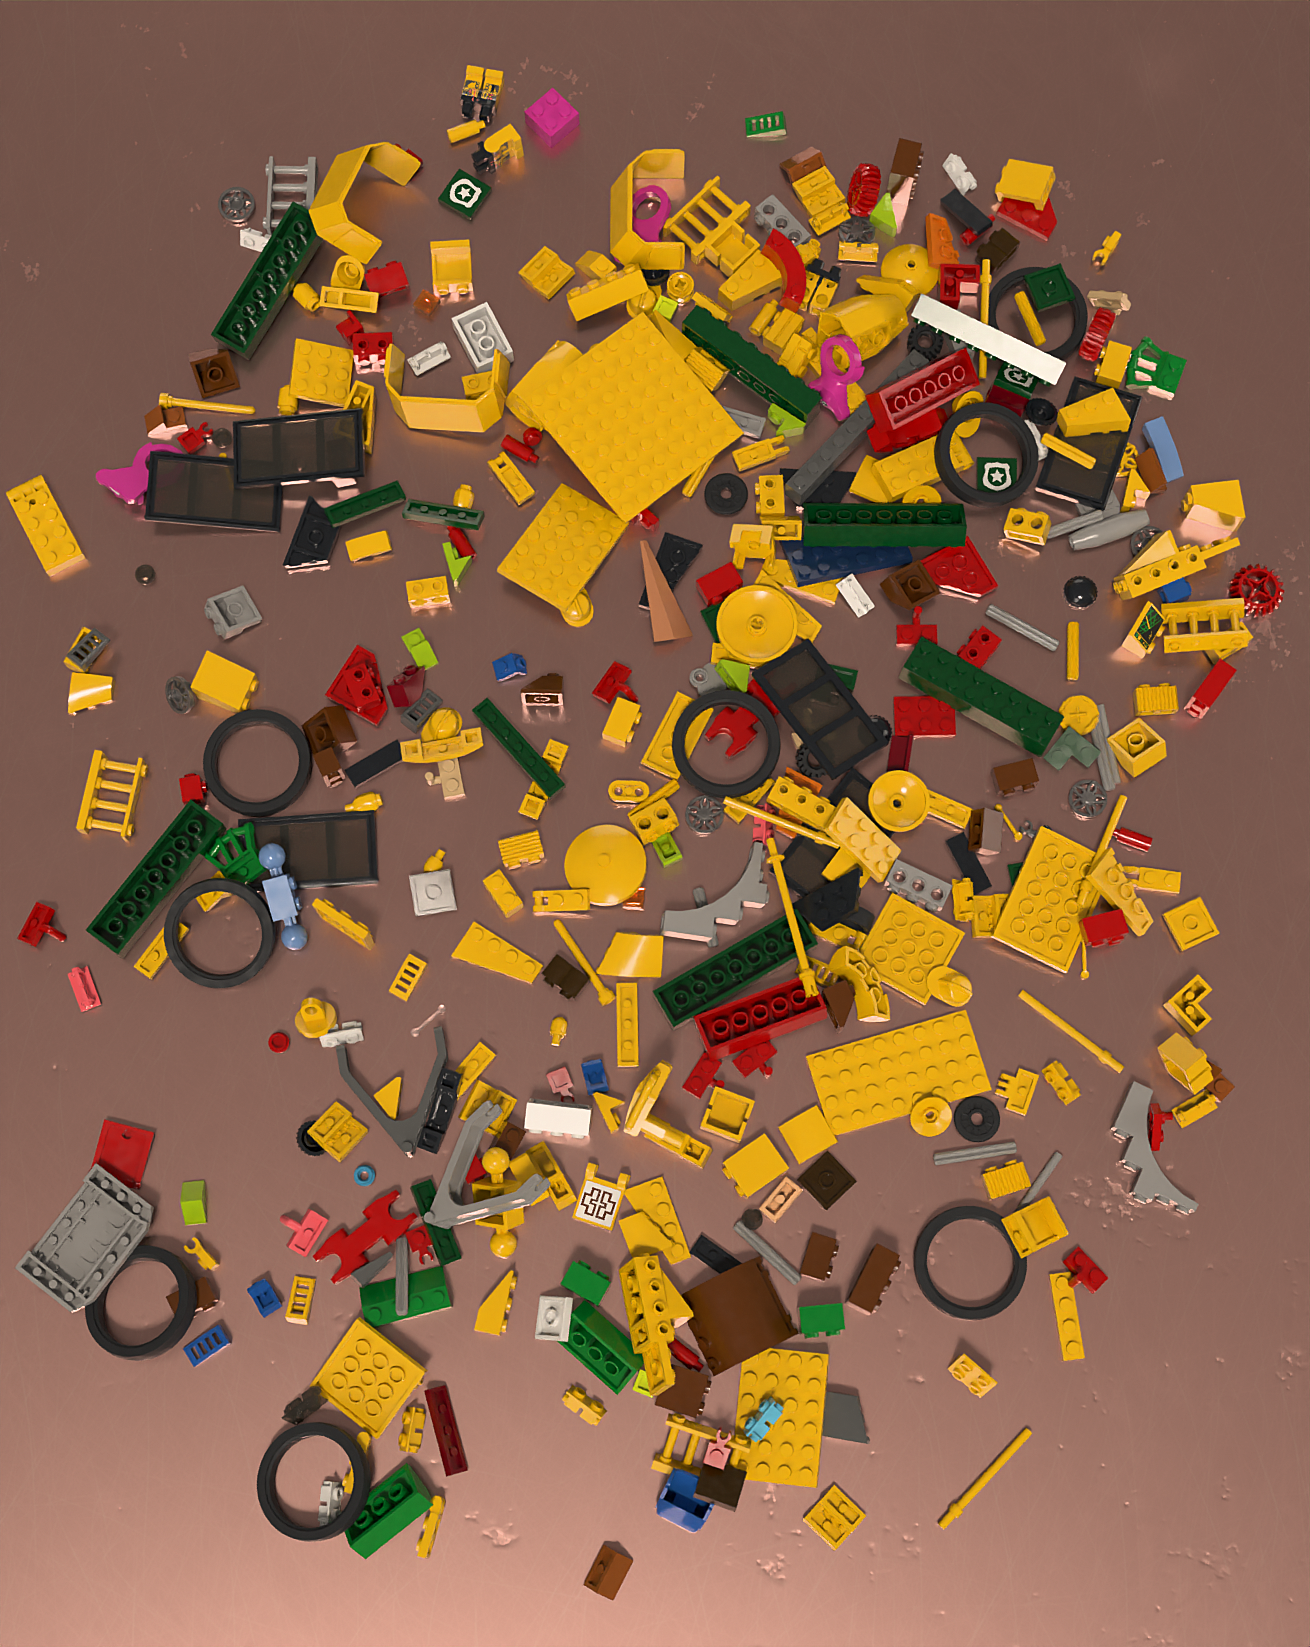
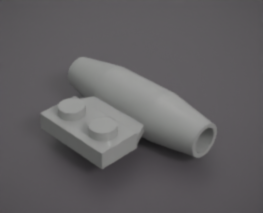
[1069,489,1150,550]

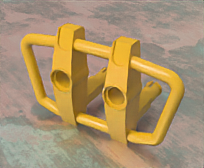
[624,1060,687,1149]

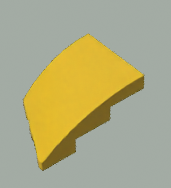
[596,932,664,977]

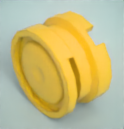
[667,272,694,304]

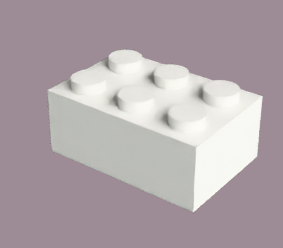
[451,302,514,374]
[524,1098,593,1139]

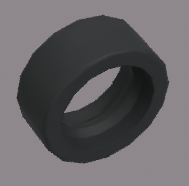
[840,906,875,933]

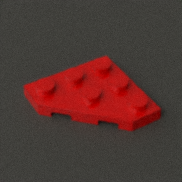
[996,196,1057,241]
[921,536,998,597]
[325,645,388,727]

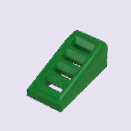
[745,111,787,138]

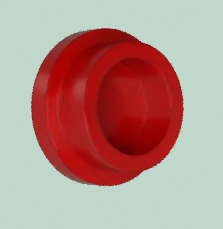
[523,427,542,446]
[268,1032,290,1053]

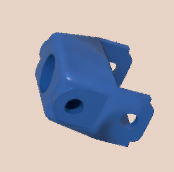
[655,1468,714,1533]

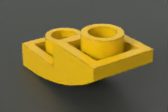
[345,530,392,561]

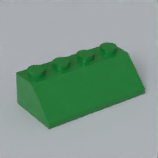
[359,1266,453,1328]
[557,1300,644,1395]
[344,1463,434,1559]

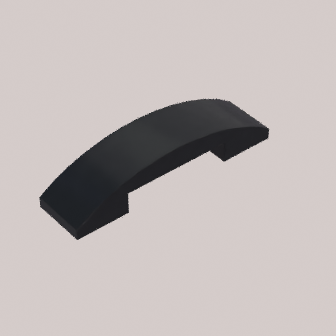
[417,1067,463,1154]

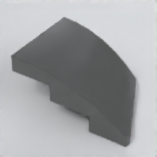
[822,1391,870,1444]

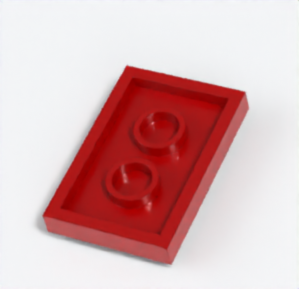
[893,696,956,738]

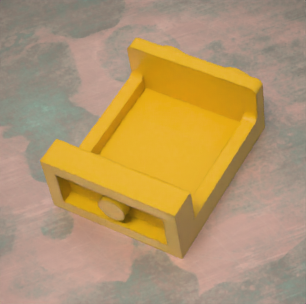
[995,159,1056,211]
[430,239,473,295]
[722,1133,789,1199]
[1001,1196,1069,1258]

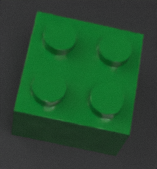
[560,1260,611,1307]
[797,1303,845,1339]

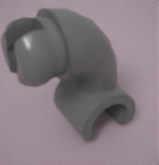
[1019,820,1052,839]

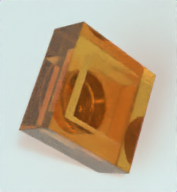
[413,289,440,317]
[622,888,646,911]

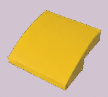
[792,166,845,218]
[518,246,575,300]
[849,455,888,503]
[821,847,870,889]
[969,894,1009,938]
[458,1080,517,1136]
[307,1101,368,1162]
[778,1105,838,1164]
[802,1485,866,1551]

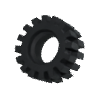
[907,324,944,361]
[795,741,835,778]

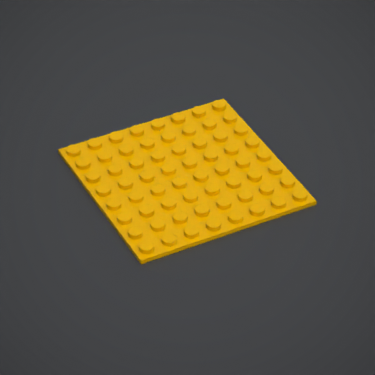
[522,312,744,524]

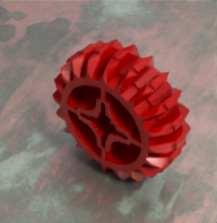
[847,163,881,217]
[1079,307,1116,362]
[1229,563,1284,618]

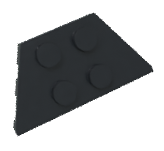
[779,468,856,510]
[283,496,341,568]
[792,867,863,932]

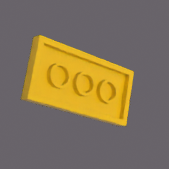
[641,691,714,781]
[823,797,901,883]

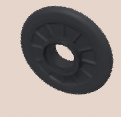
[704,473,748,515]
[954,1096,1000,1142]

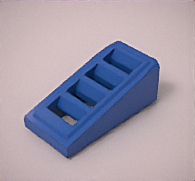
[183,1325,232,1367]

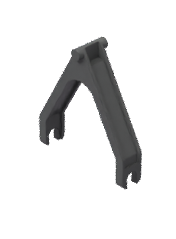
[336,1026,448,1158]

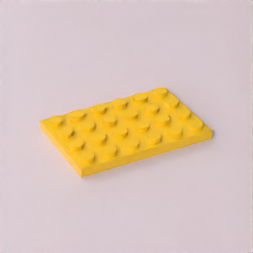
[497,483,629,613]
[991,826,1101,973]
[733,1348,830,1488]

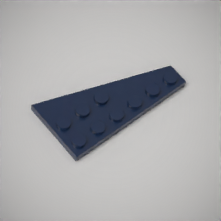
[779,538,913,587]

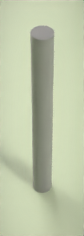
[1097,704,1121,784]
[1013,1152,1063,1213]

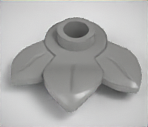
[689,663,728,696]

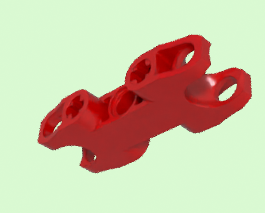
[705,670,797,759]
[313,1190,418,1285]

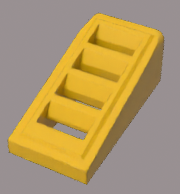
[389,954,428,1002]
[795,955,839,988]
[285,1276,316,1325]

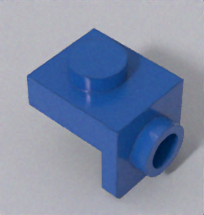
[492,653,527,682]
[581,1059,609,1095]
[247,1278,282,1318]

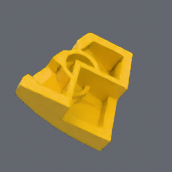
[68,672,116,714]
[618,1211,675,1259]

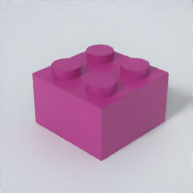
[524,87,580,148]

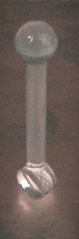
[411,1005,446,1037]

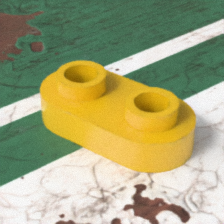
[608,780,649,803]

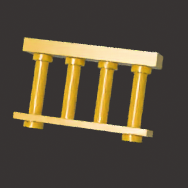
[663,175,751,265]
[1161,598,1248,653]
[76,750,148,841]
[651,1413,752,1477]

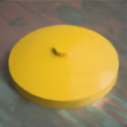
[716,585,798,665]
[564,825,647,906]

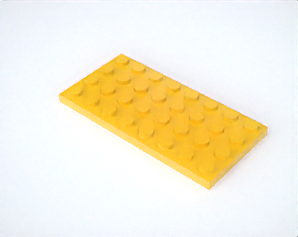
[806,1010,992,1136]

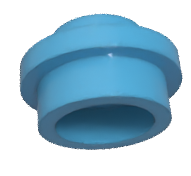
[354,1165,375,1186]

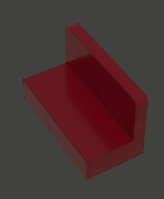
[886,734,914,773]

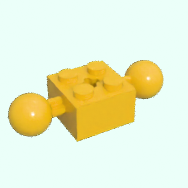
[472,1147,524,1258]

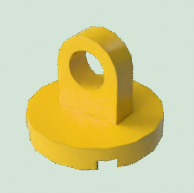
[295,998,337,1038]

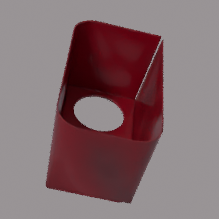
[984,382,1029,417]

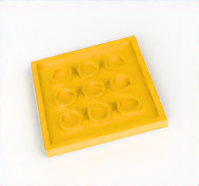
[859,893,965,1005]
[310,1317,428,1439]

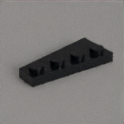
[638,532,703,610]

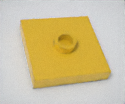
[1162,897,1219,952]

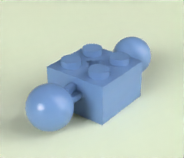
[259,843,308,950]

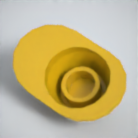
[331,255,365,290]
[626,285,662,319]
[952,391,984,438]
[560,588,594,627]
[421,707,462,743]
[926,966,973,1007]

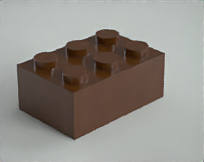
[886,138,924,205]
[845,1243,901,1315]

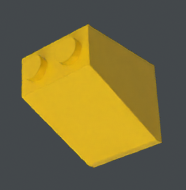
[1181,480,1246,532]
[191,651,259,713]

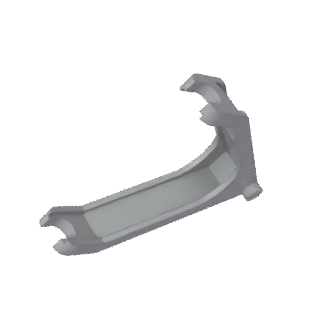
[424,1100,551,1229]

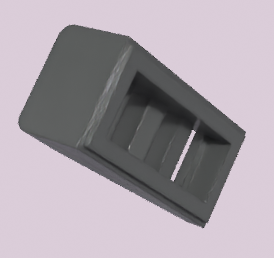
[66,628,111,672]
[401,688,443,733]
[351,1252,393,1288]

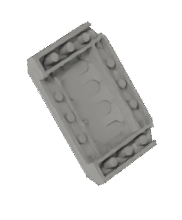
[15,1164,154,1313]

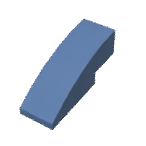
[1142,416,1184,483]

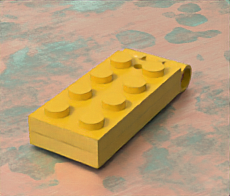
[871,431,974,503]
[5,474,86,577]

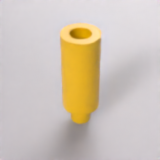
[446,119,486,143]
[748,299,779,336]

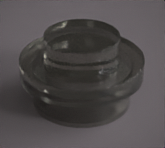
[212,428,232,448]
[135,565,156,585]
[742,1209,763,1230]

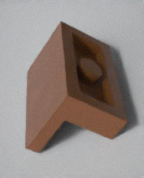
[779,147,827,185]
[1135,448,1167,494]
[583,1544,633,1600]

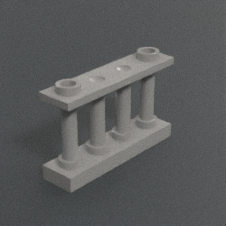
[263,156,318,235]

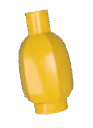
[453,484,474,509]
[345,792,383,812]

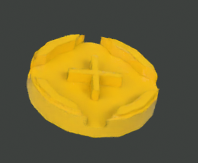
[1058,695,1100,736]

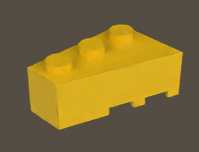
[718,249,782,311]
[333,380,377,455]
[1056,388,1131,437]

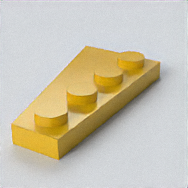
[761,559,844,604]
[753,570,822,644]
[1086,847,1153,936]
[451,922,544,984]
[624,1177,691,1265]

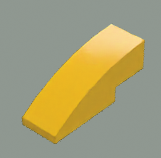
[320,286,379,313]
[644,1131,713,1169]
[525,1141,577,1211]

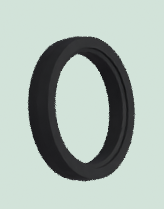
[988,267,1088,361]
[934,403,1039,508]
[672,690,781,799]
[203,709,312,817]
[164,878,276,988]
[914,1206,1027,1320]
[85,1245,197,1361]
[257,1422,371,1542]

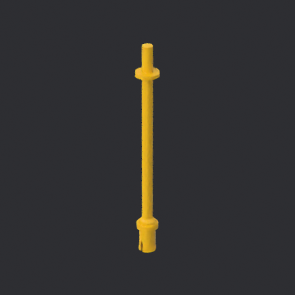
[766,838,819,997]

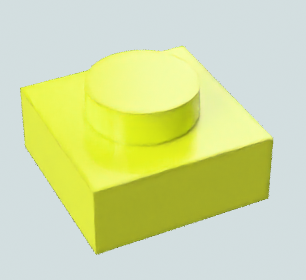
[653,295,679,322]
[632,1369,653,1398]

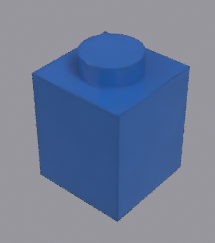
[1157,577,1192,604]

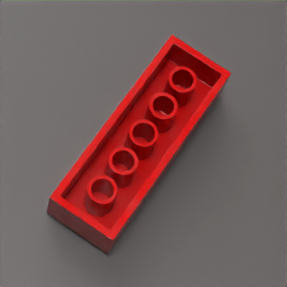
[865,347,980,433]
[693,977,827,1062]

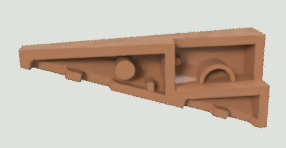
[640,540,693,642]

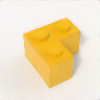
[1163,974,1213,1036]

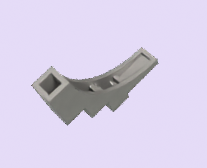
[660,842,770,942]
[1111,1081,1198,1215]

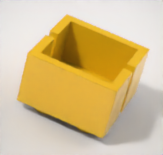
[704,220,760,278]
[1158,1032,1213,1095]
[700,1086,755,1144]

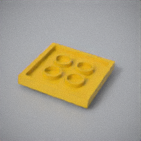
[288,338,353,407]
[312,898,375,950]

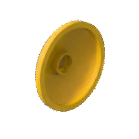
[880,244,939,299]
[868,770,930,832]

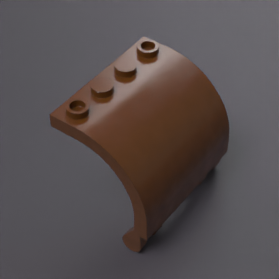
[681,1255,799,1376]

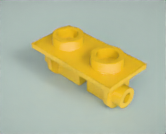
[808,202,851,236]
[838,241,879,262]
[952,878,975,922]
[1041,1060,1081,1105]
[1171,1089,1218,1128]
[562,1385,607,1426]
[398,1406,426,1453]

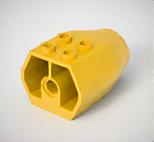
[816,294,909,369]
[504,340,583,431]

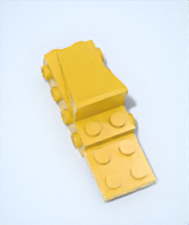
[1113,530,1240,600]
[618,1253,694,1396]

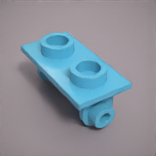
[743,1396,784,1442]

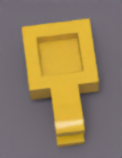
[1092,231,1122,266]
[184,1237,220,1271]

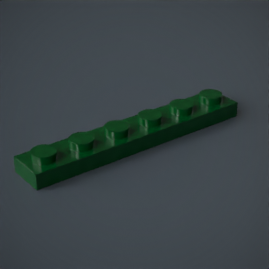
[472,698,566,800]

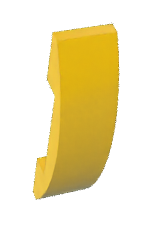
[400,727,483,763]
[518,739,569,820]

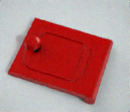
[88,1119,155,1190]

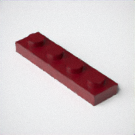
[424,1385,468,1477]

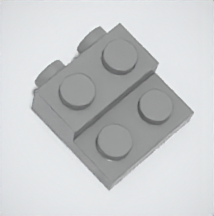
[204,586,262,639]

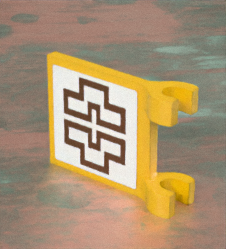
[572,1162,631,1231]

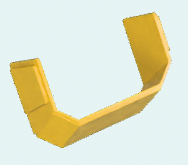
[308,142,421,264]
[610,149,685,270]
[384,344,510,432]

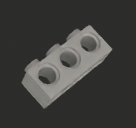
[754,194,811,247]
[884,859,953,912]

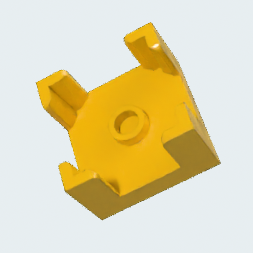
[729,524,776,571]

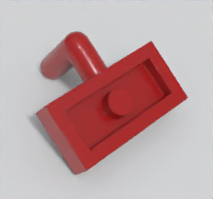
[896,606,938,646]
[592,661,638,704]
[17,902,66,947]
[732,1040,777,1079]
[682,1052,725,1099]
[1147,1103,1173,1151]
[1062,1246,1108,1294]

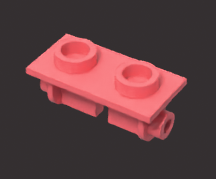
[752,803,776,847]
[68,966,101,1012]

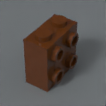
[655,1364,712,1418]

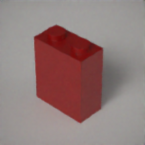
[1184,659,1237,719]

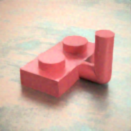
[280,1209,328,1257]

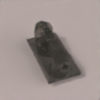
[282,1385,328,1425]

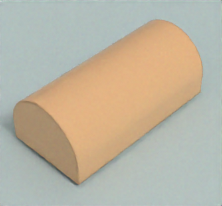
[759,1176,803,1224]

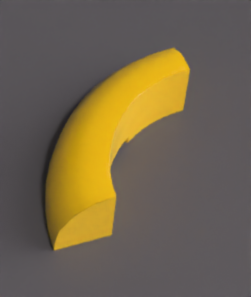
[828,946,890,1022]

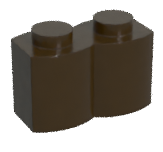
[976,228,1020,274]
[541,954,590,1001]

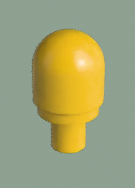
[423,849,445,873]
[549,1017,568,1046]

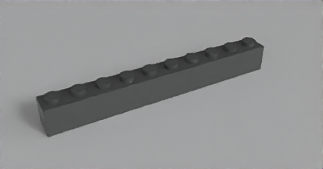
[785,349,929,506]

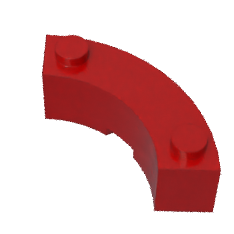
[761,228,807,313]
[867,407,948,453]

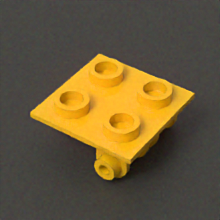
[948,1354,998,1398]

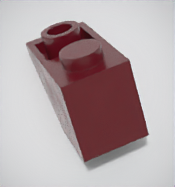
[387,665,425,707]

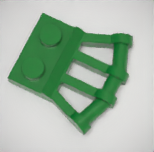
[1126,336,1187,397]
[204,822,268,885]

